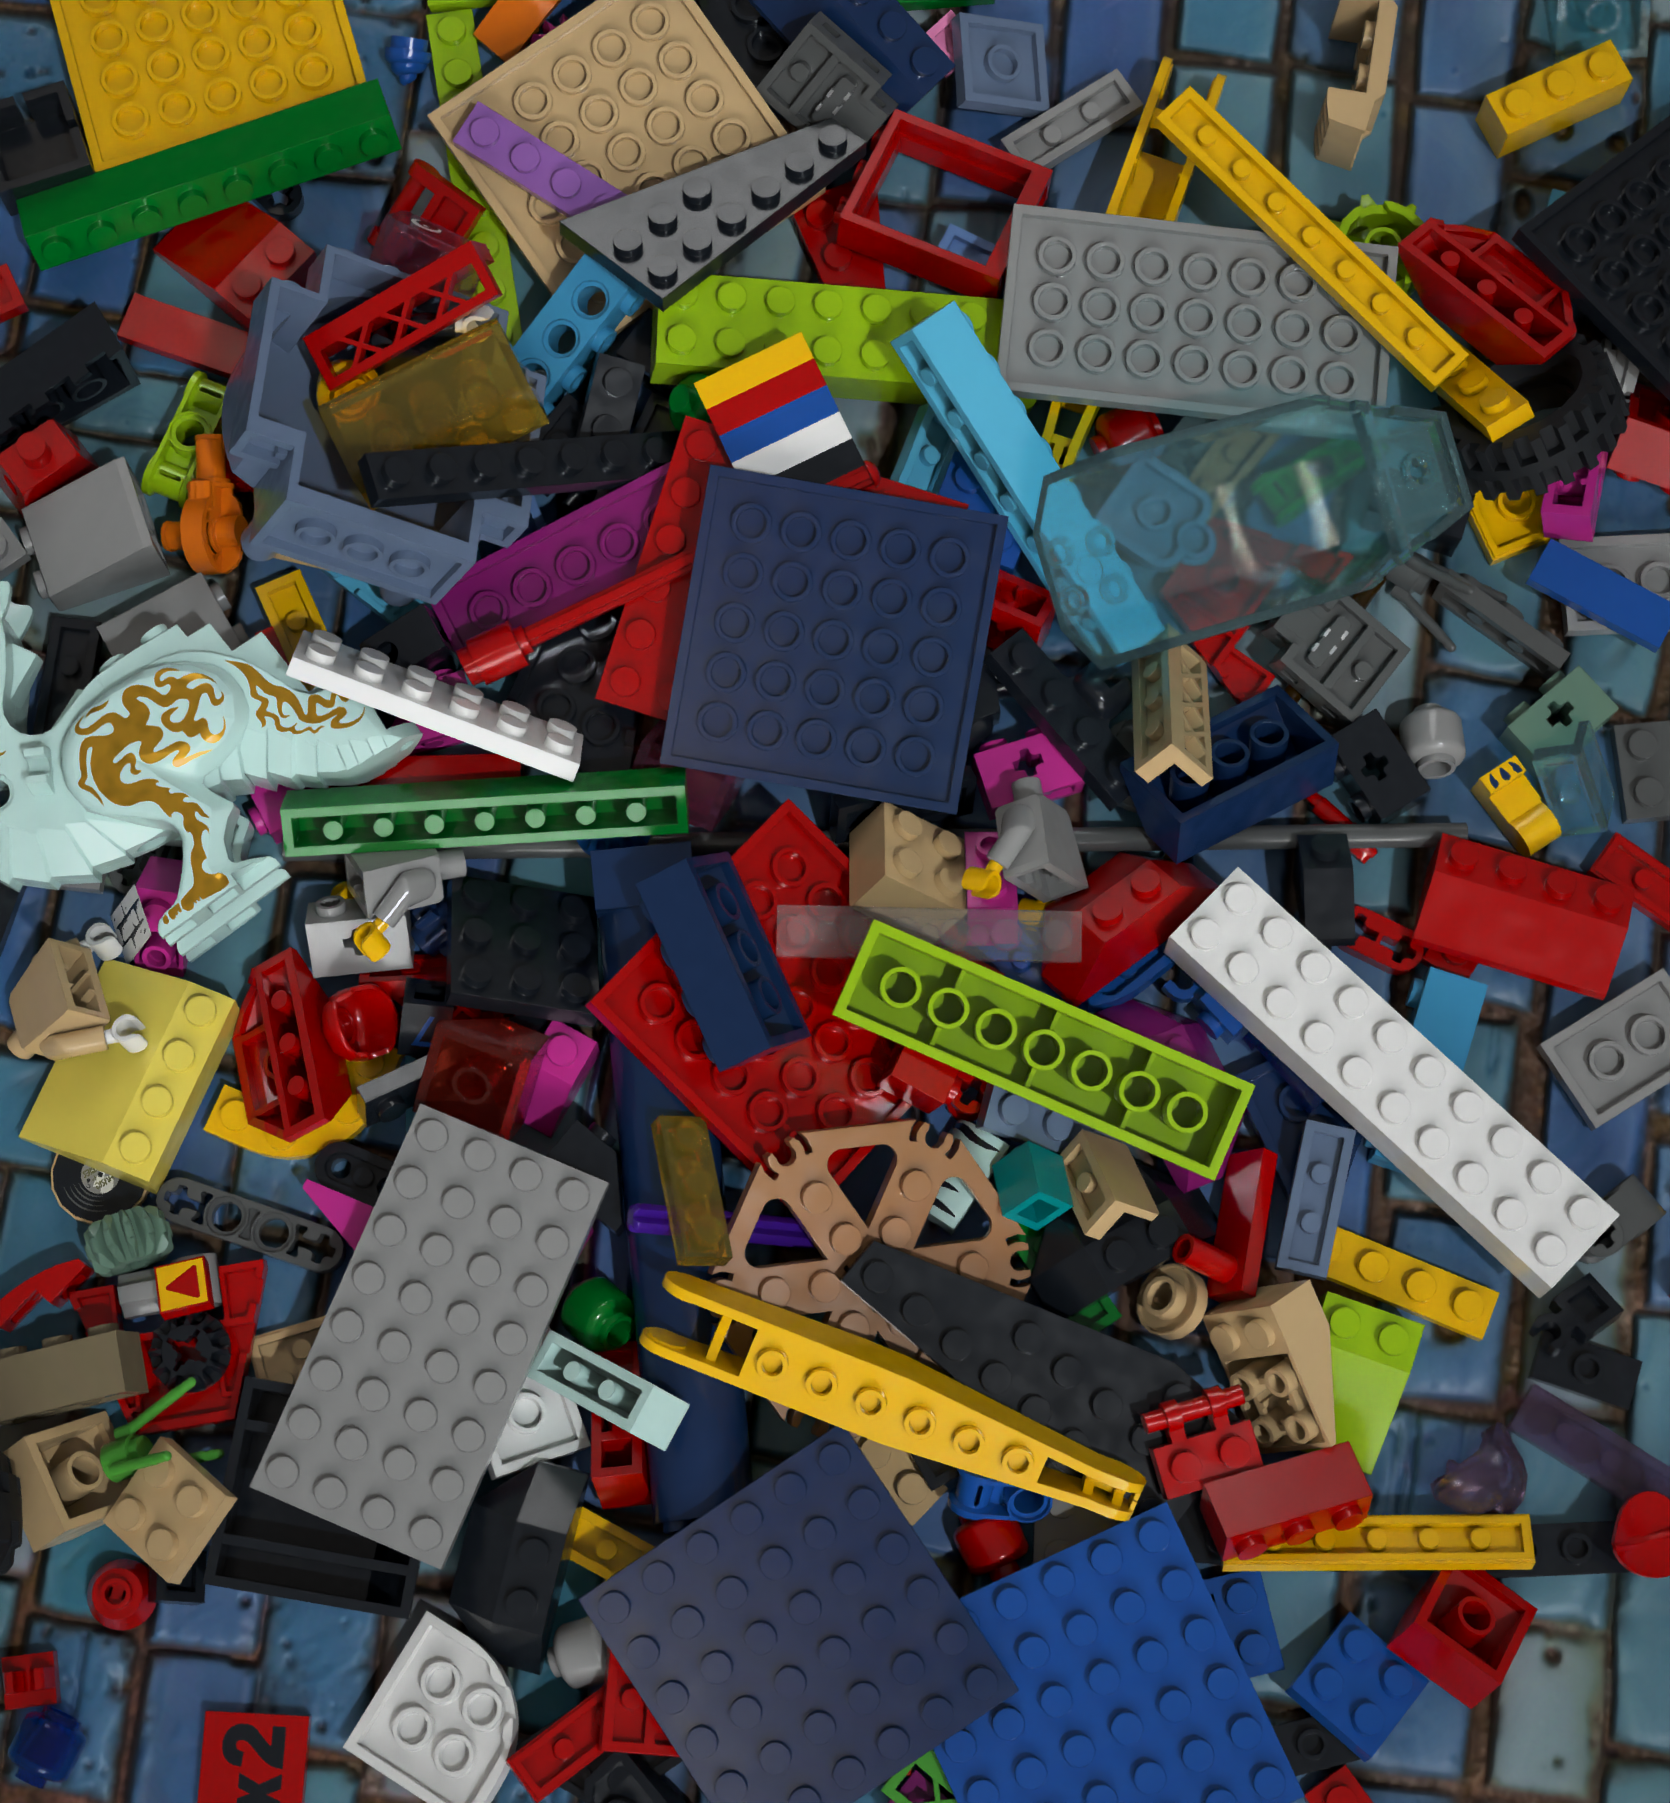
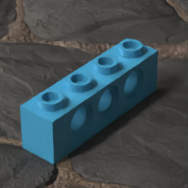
[503,253,645,425]

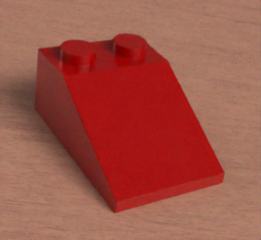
[153,202,317,332]

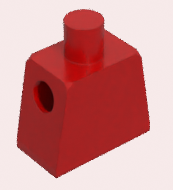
[0,419,100,518]

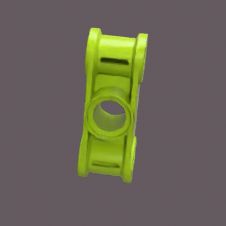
[141,370,226,508]

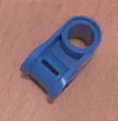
[948,1468,1053,1523]

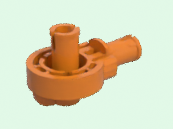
[160,434,248,575]

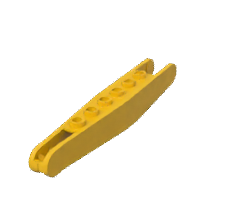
[1042,56,1227,480]
[639,1271,1147,1521]

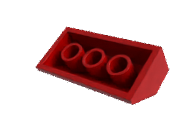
[1411,833,1635,1000]

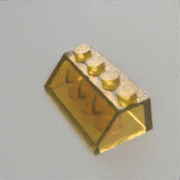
[318,317,550,510]

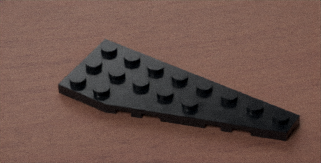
[839,1241,1240,1523]

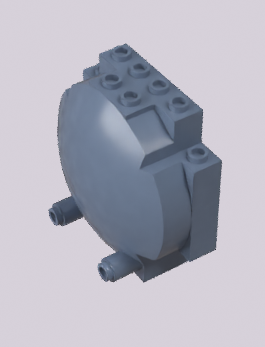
[221,244,547,607]

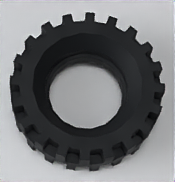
[1430,333,1630,501]

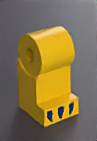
[1470,755,1562,857]

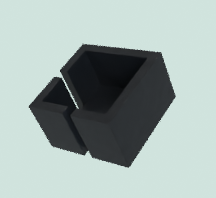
[0,80,95,216]

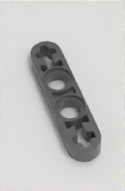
[156,1177,347,1274]

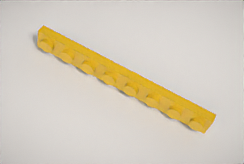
[1154,86,1469,393]

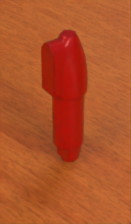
[1305,793,1378,864]

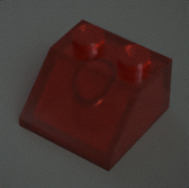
[412,1019,550,1141]

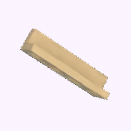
[1131,628,1213,787]

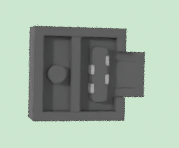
[756,11,899,142]
[1260,586,1411,728]

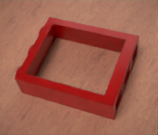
[833,109,1053,299]

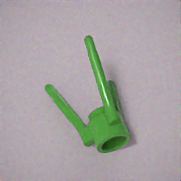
[100,1377,225,1483]

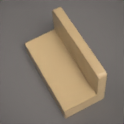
[1060,1129,1159,1240]

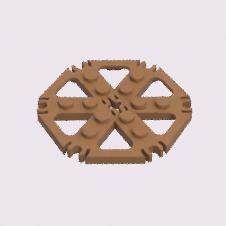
[707,1118,1031,1437]

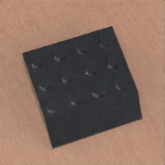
[203,1376,421,1620]

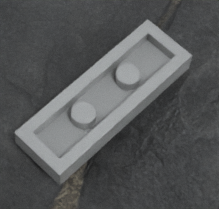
[999,68,1144,169]

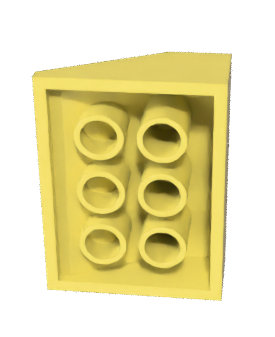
[19,960,240,1195]

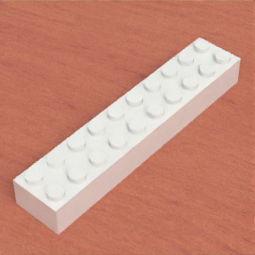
[1164,867,1620,1298]

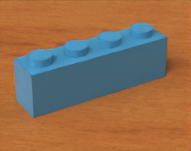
[1363,967,1488,1174]

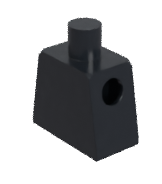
[359,604,463,672]

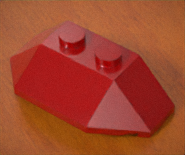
[1398,217,1577,365]
[1041,852,1219,1007]
[232,947,352,1143]

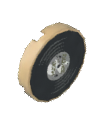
[51,1153,150,1225]

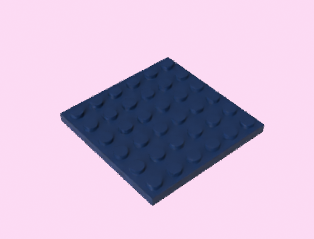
[660,464,1009,815]
[578,1426,1019,1803]

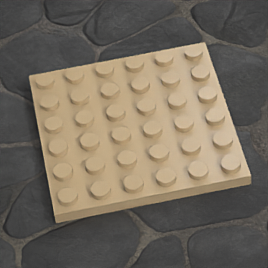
[427,0,826,335]

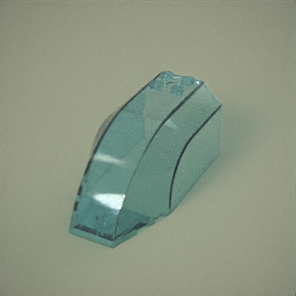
[1033,395,1474,670]

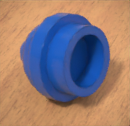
[384,35,432,86]

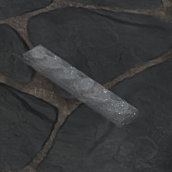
[776,905,1082,963]

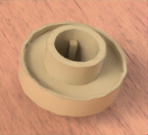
[1137,1263,1208,1340]

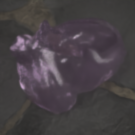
[1430,1422,1528,1514]

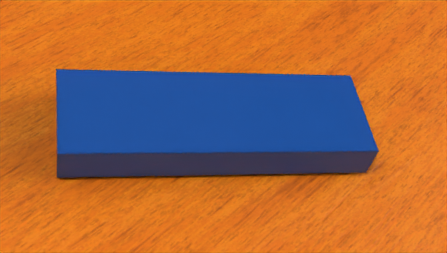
[1525,538,1670,653]

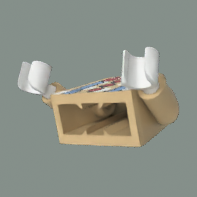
[7,922,148,1061]

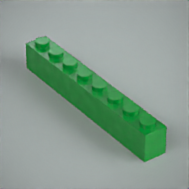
[16,78,402,271]
[280,767,689,857]

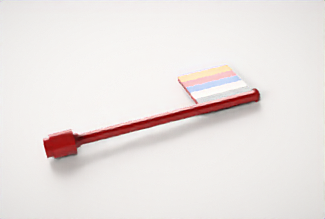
[456,332,881,686]

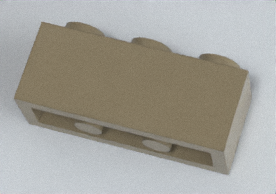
[0,1323,149,1426]

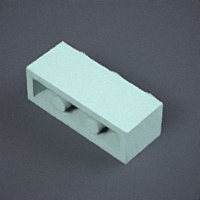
[527,1329,690,1451]

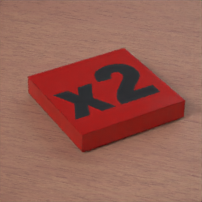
[197,1710,312,1803]

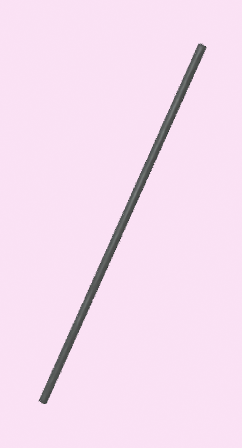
[282,822,1468,861]

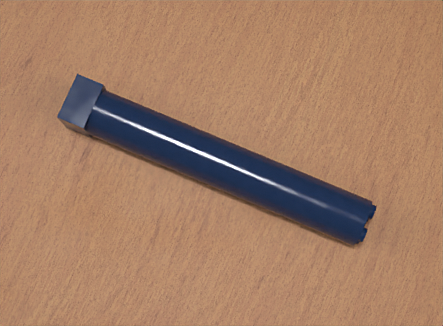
[589,841,753,1536]

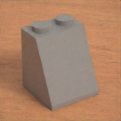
[19,456,170,612]

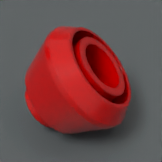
[87,1559,157,1630]

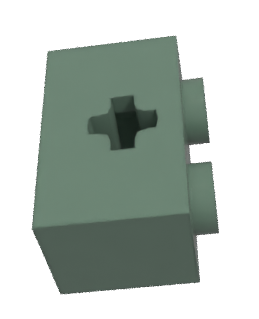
[1498,665,1619,782]

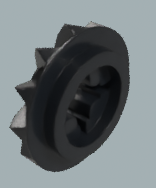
[147,1312,231,1393]

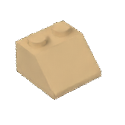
[3,1411,132,1553]

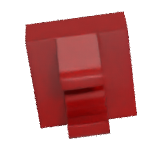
[1,1651,61,1710]

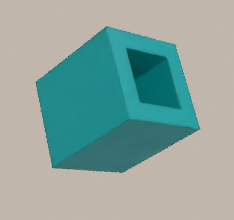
[992,1141,1074,1231]

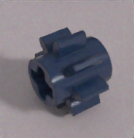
[411,898,447,957]

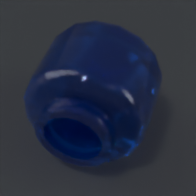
[8,1705,86,1789]

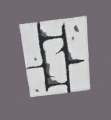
[110,884,152,964]

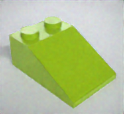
[1299,1291,1425,1475]

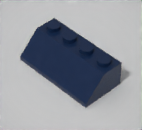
[748,0,956,126]
[1120,685,1339,864]
[636,852,811,1072]

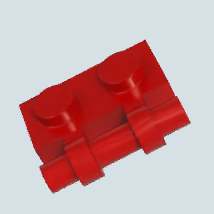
[1141,1384,1264,1500]

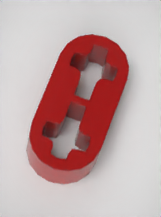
[1337,906,1424,976]

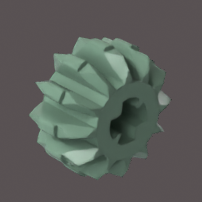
[83,1205,174,1278]

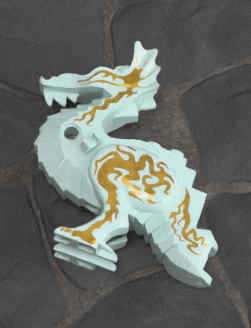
[0,581,423,962]

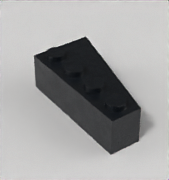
[0,301,141,453]

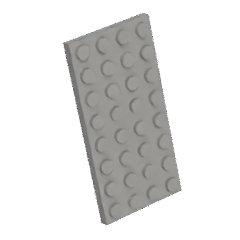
[997,203,1399,438]
[250,1103,610,1570]

